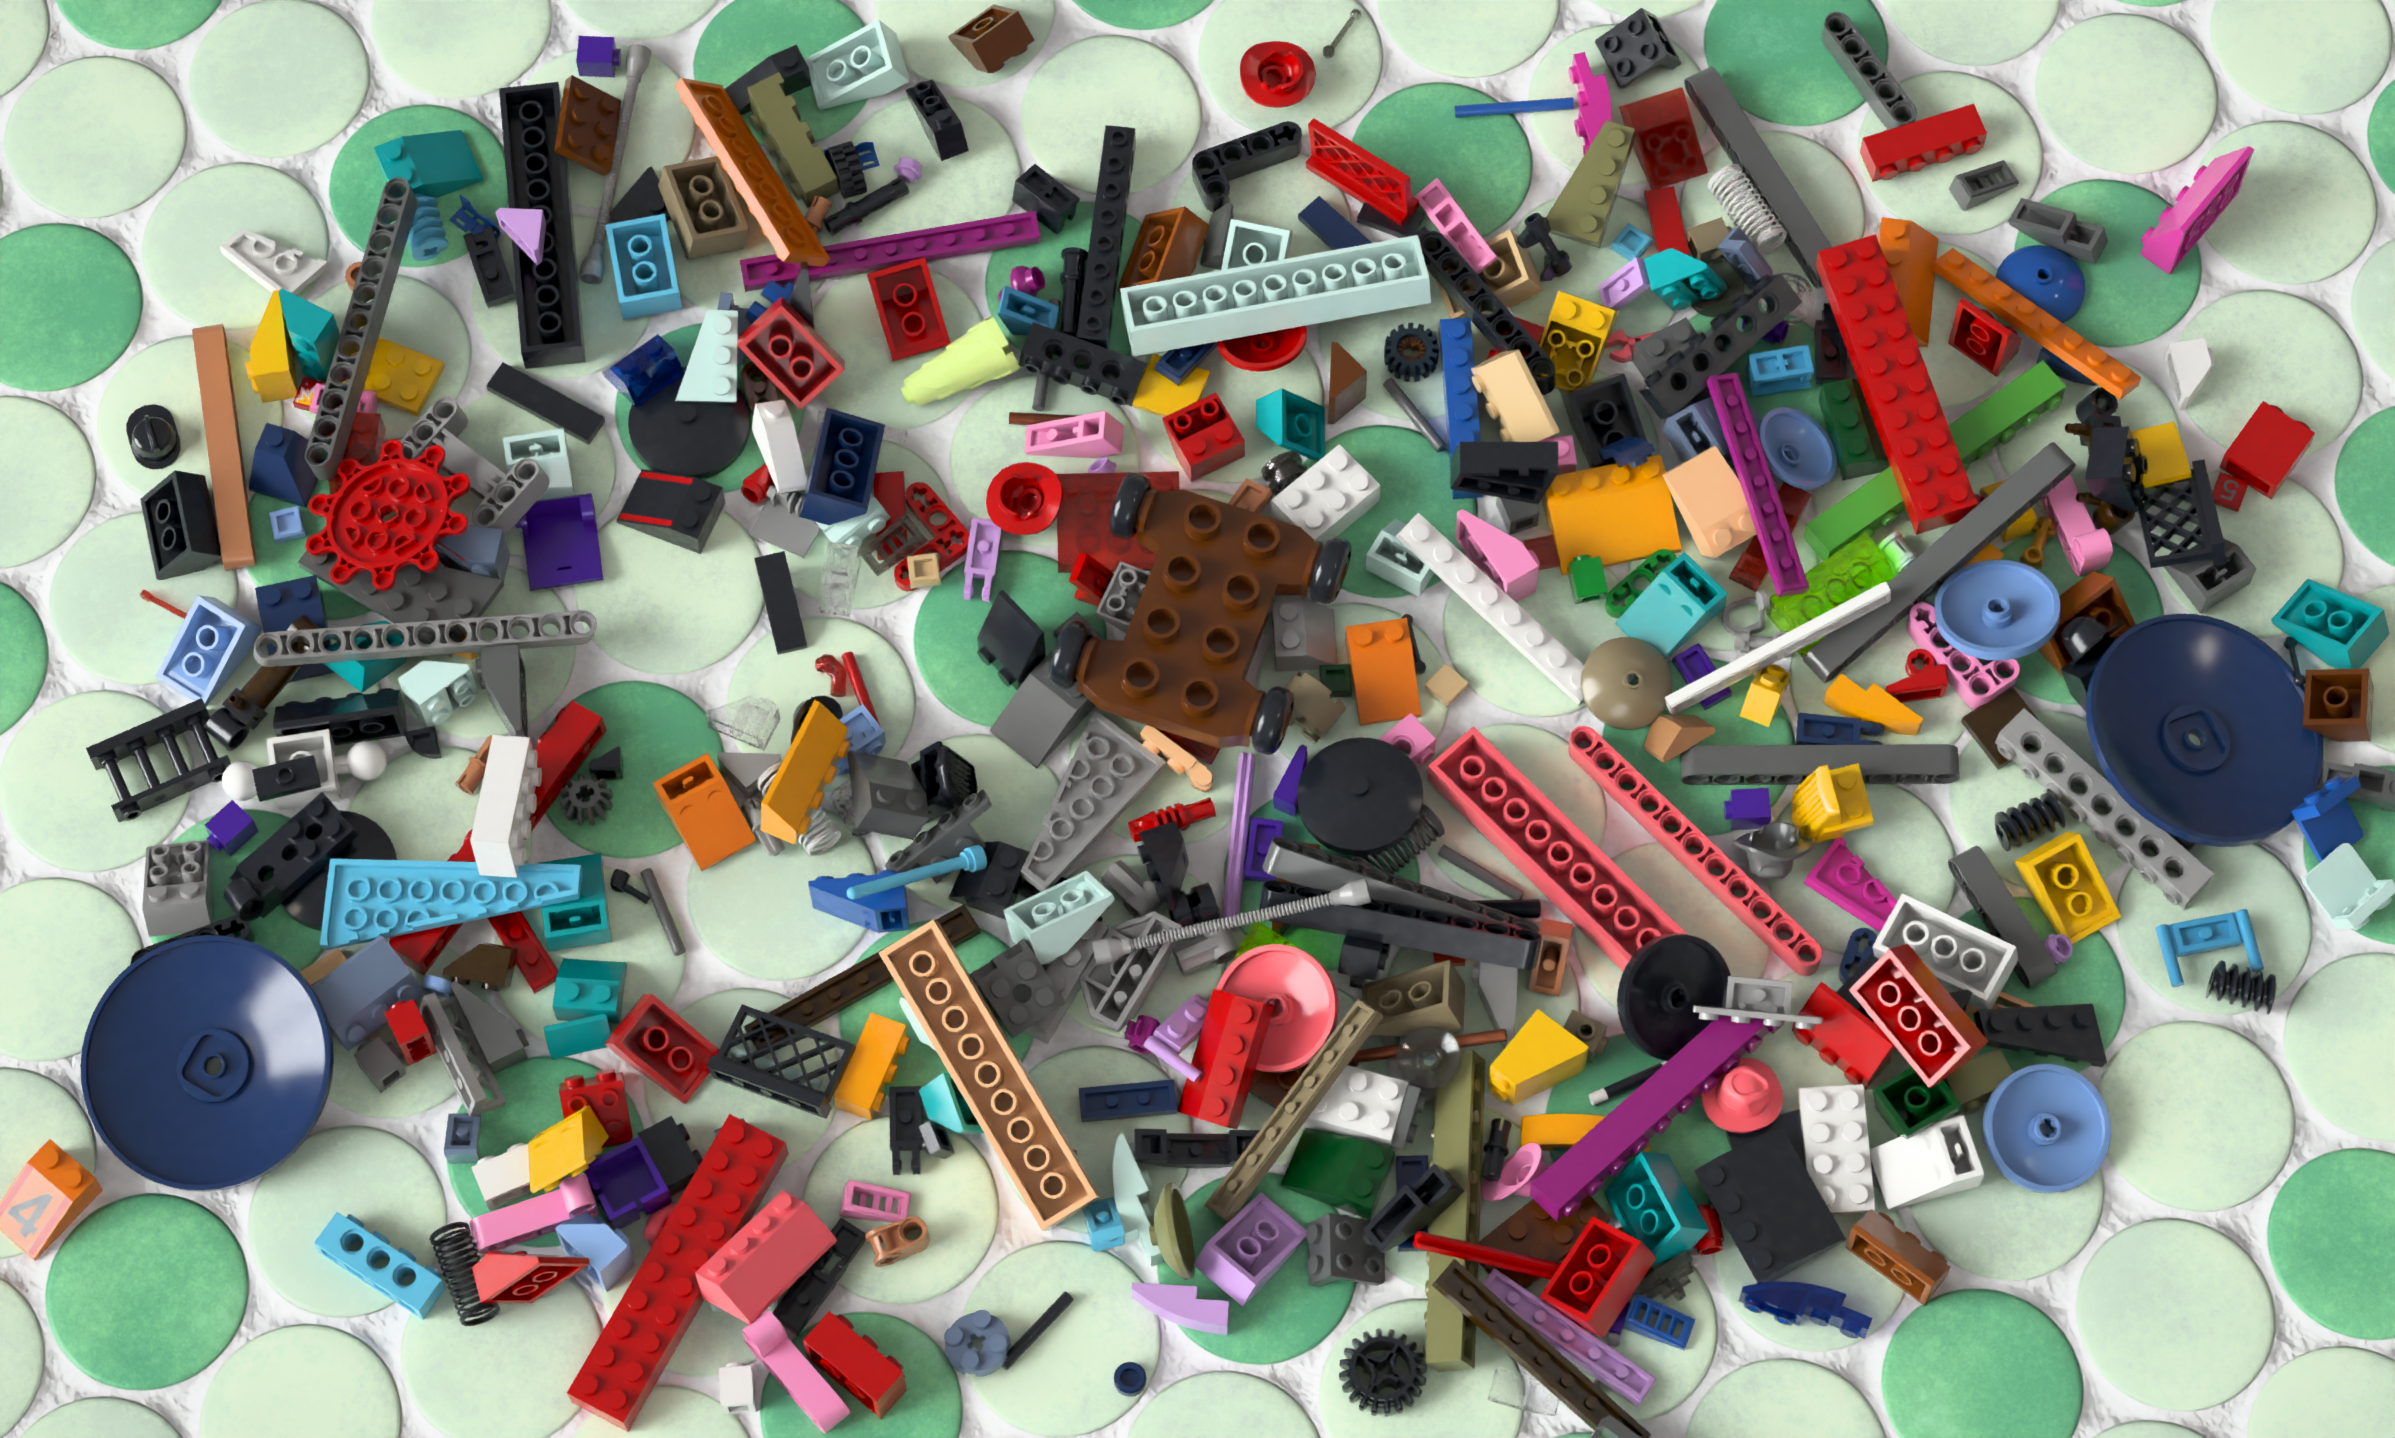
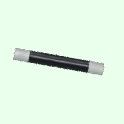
[1588,1061,1668,1106]

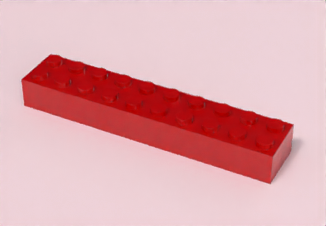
[1816,234,1978,535]
[567,1114,789,1432]

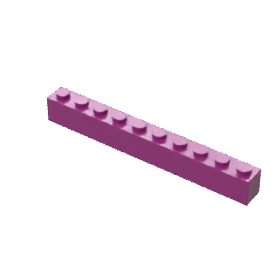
[1530,1015,1785,1222]

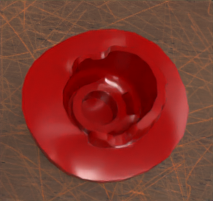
[1240,41,1316,108]
[986,462,1063,535]

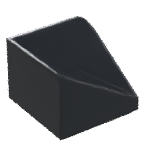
[589,747,623,780]

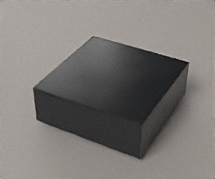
[830,1218,866,1262]

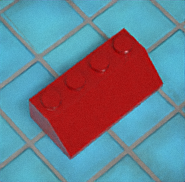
[1849,943,1989,1088]
[1177,989,1274,1130]

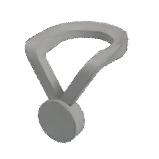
[1721,589,1770,635]

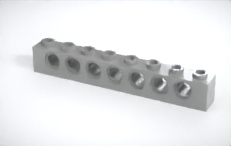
[1995,708,2214,910]

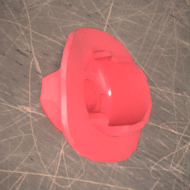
[1700,1058,1783,1133]

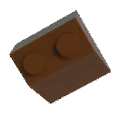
[948,4,1035,73]
[2303,668,2374,742]

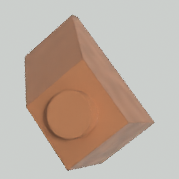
[1528,918,1574,996]

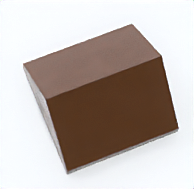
[1328,342,1367,424]

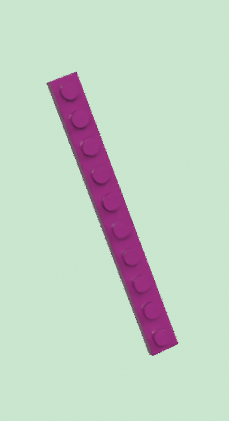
[740,211,1041,292]

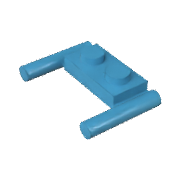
[2155,909,2264,988]

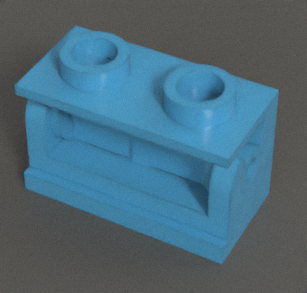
[1745,345,1814,397]

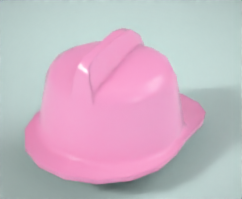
[1481,1142,1549,1202]

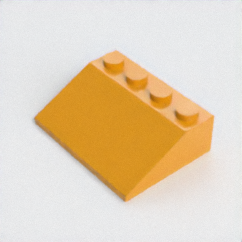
[1541,454,1681,575]

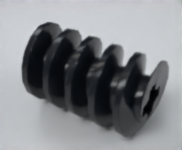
[1995,793,2066,851]
[2206,960,2277,1015]

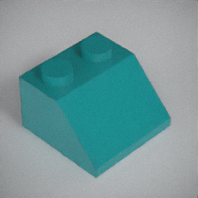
[553,958,627,1024]

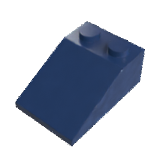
[255,575,335,683]

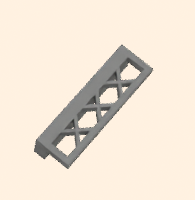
[419,992,506,1117]

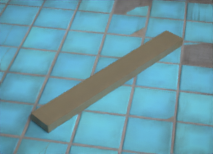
[1205,999,1383,1222]

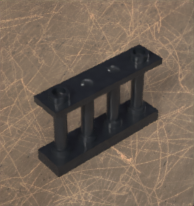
[86,698,231,822]

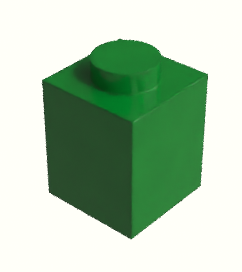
[1567,554,1608,604]

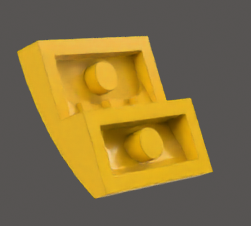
[1132,354,1211,417]
[2131,422,2192,488]

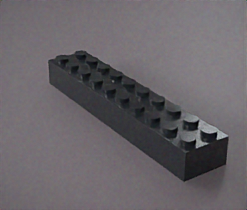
[499,82,586,369]

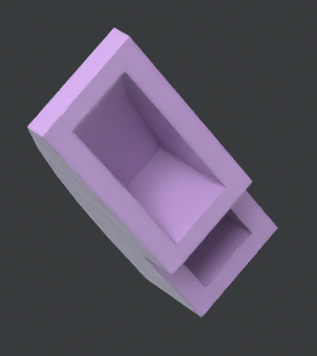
[1132,1282,1229,1335]

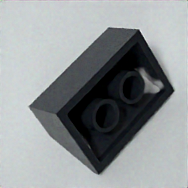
[140,470,222,580]

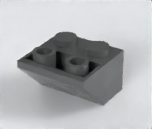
[2164,538,2256,614]

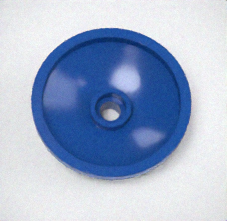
[1995,245,2085,323]

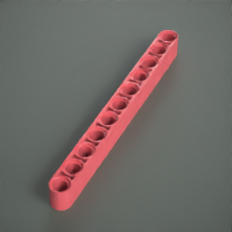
[1568,726,1822,977]

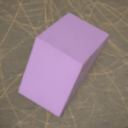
[495,208,546,265]

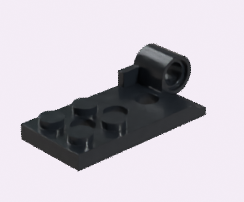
[224,792,359,922]

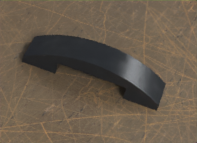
[1134,1129,1260,1168]

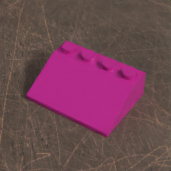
[2140,146,2254,275]

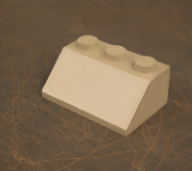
[1471,349,1560,442]

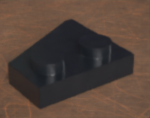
[610,166,671,223]

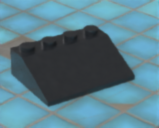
[1694,1128,1847,1288]

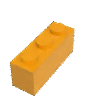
[834,1012,911,1120]

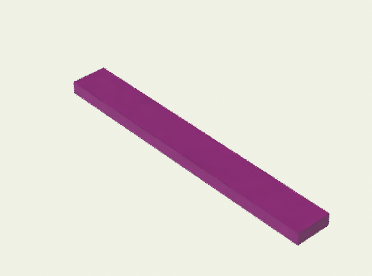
[1706,372,1809,597]

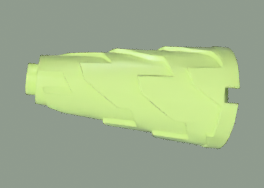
[900,316,1020,406]

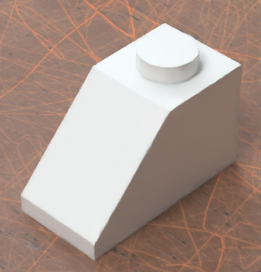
[2165,338,2214,411]

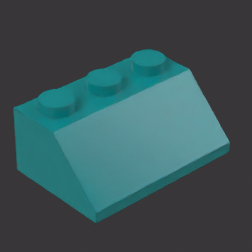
[278,288,340,383]
[1604,1151,1709,1267]

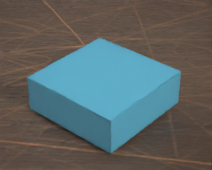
[1610,223,1653,261]

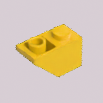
[1740,664,1792,727]

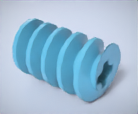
[408,193,449,261]

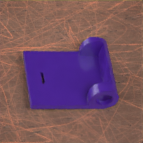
[515,493,603,591]

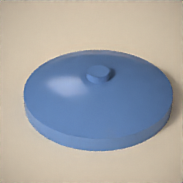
[1935,560,2060,661]
[1982,1064,2111,1193]

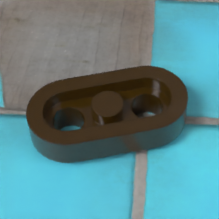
[741,361,778,416]

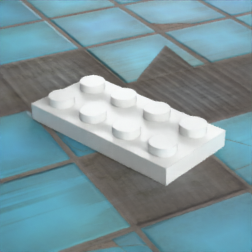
[1798,1084,1875,1215]

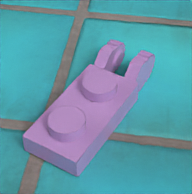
[963,517,1002,602]

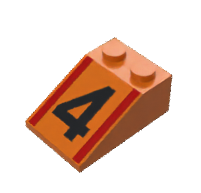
[0,1139,103,1261]

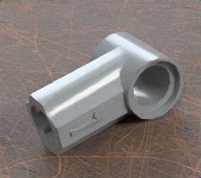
[1101,860,1165,918]
[1172,928,1241,975]

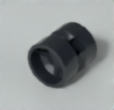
[1166,882,1220,928]

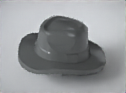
[1732,822,1814,879]

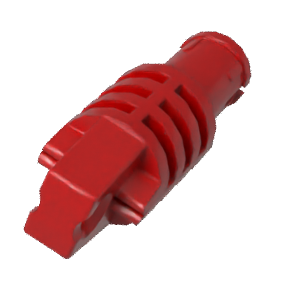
[1128,797,1216,843]

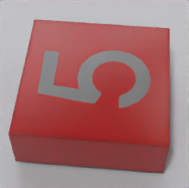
[2212,472,2249,512]

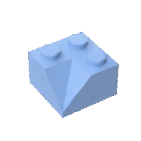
[555,1212,635,1292]

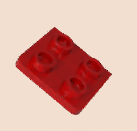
[559,1069,633,1147]

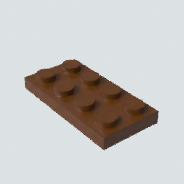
[1479,1195,1611,1289]

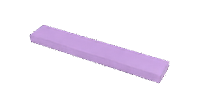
[1483,1268,1657,1407]

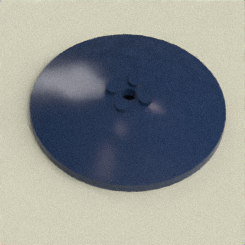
[2086,614,2324,847]
[80,935,334,1192]

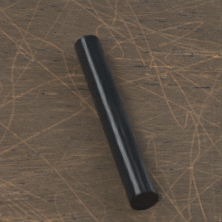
[1002,1291,1074,1370]

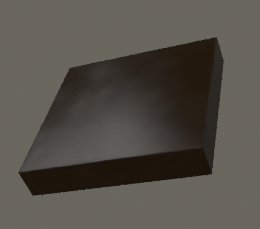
[1961,686,2038,770]

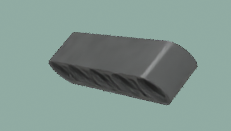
[1822,12,1917,130]
[1948,845,2057,989]

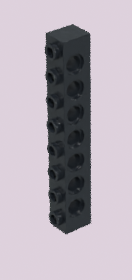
[1077,125,1136,349]

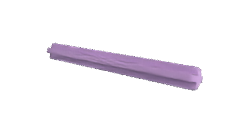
[1222,752,1256,929]

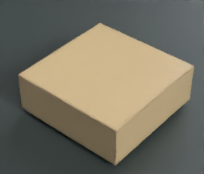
[907,553,941,589]
[1425,664,1469,707]

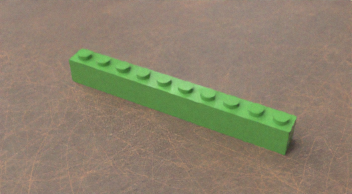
[1803,360,2066,565]

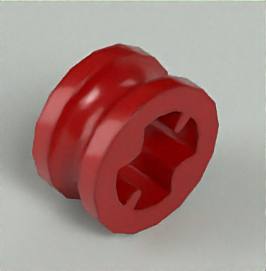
[1905,649,1934,676]

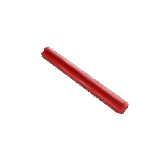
[1413,1231,1561,1280]

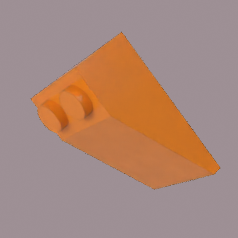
[1345,618,1421,726]

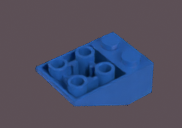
[808,870,910,933]

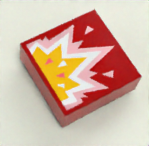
[293,377,326,411]

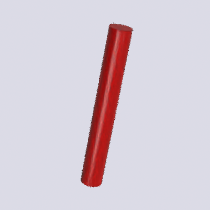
[841,651,881,727]

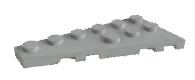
[1021,709,1166,892]

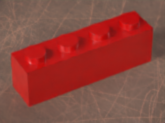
[1860,104,1987,182]

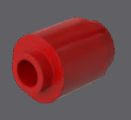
[1693,1205,1725,1255]

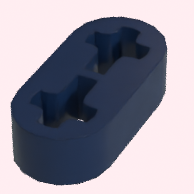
[1838,928,1877,984]

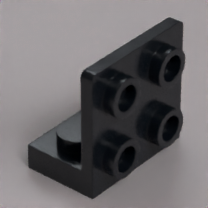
[1595,8,1682,89]

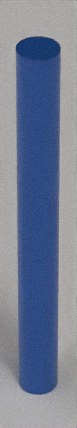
[1454,97,1574,118]

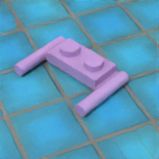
[1143,994,1209,1083]

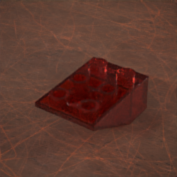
[1619,87,1708,190]

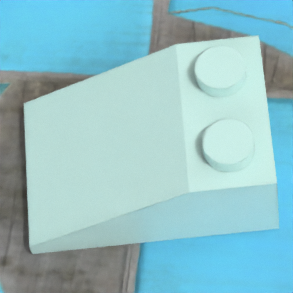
[805,19,910,110]
[1221,219,1293,270]
[1003,870,1114,965]

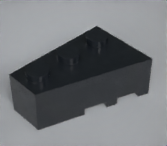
[1450,442,1558,504]

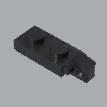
[1814,303,1847,384]

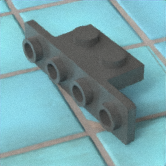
[885,789,992,884]

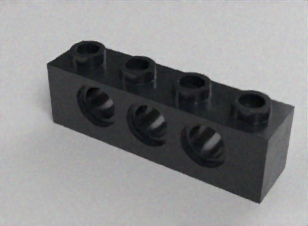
[1019,322,1147,407]

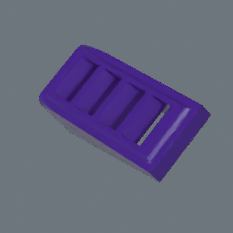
[1273,744,1308,817]

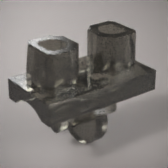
[1639,1250,1694,1301]

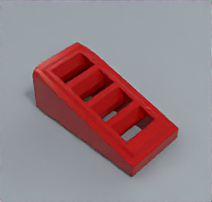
[1885,663,1949,703]

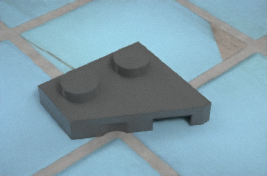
[1390,1078,1427,1150]

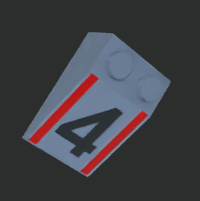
[434,525,510,589]

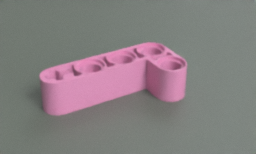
[2041,474,2113,577]
[1906,603,2020,709]
[469,1174,599,1254]
[742,1310,851,1434]

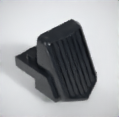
[911,741,978,824]

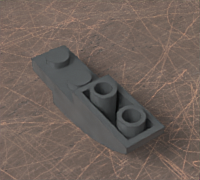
[2318,762,2395,812]

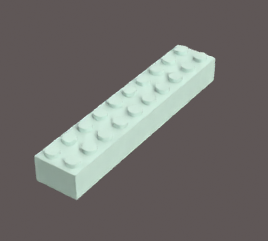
[1120,235,1431,357]

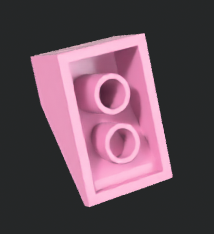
[1455,509,1540,603]

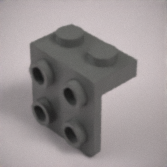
[1307,1213,1385,1287]

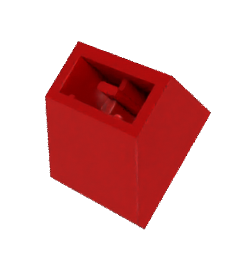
[1162,392,1245,482]

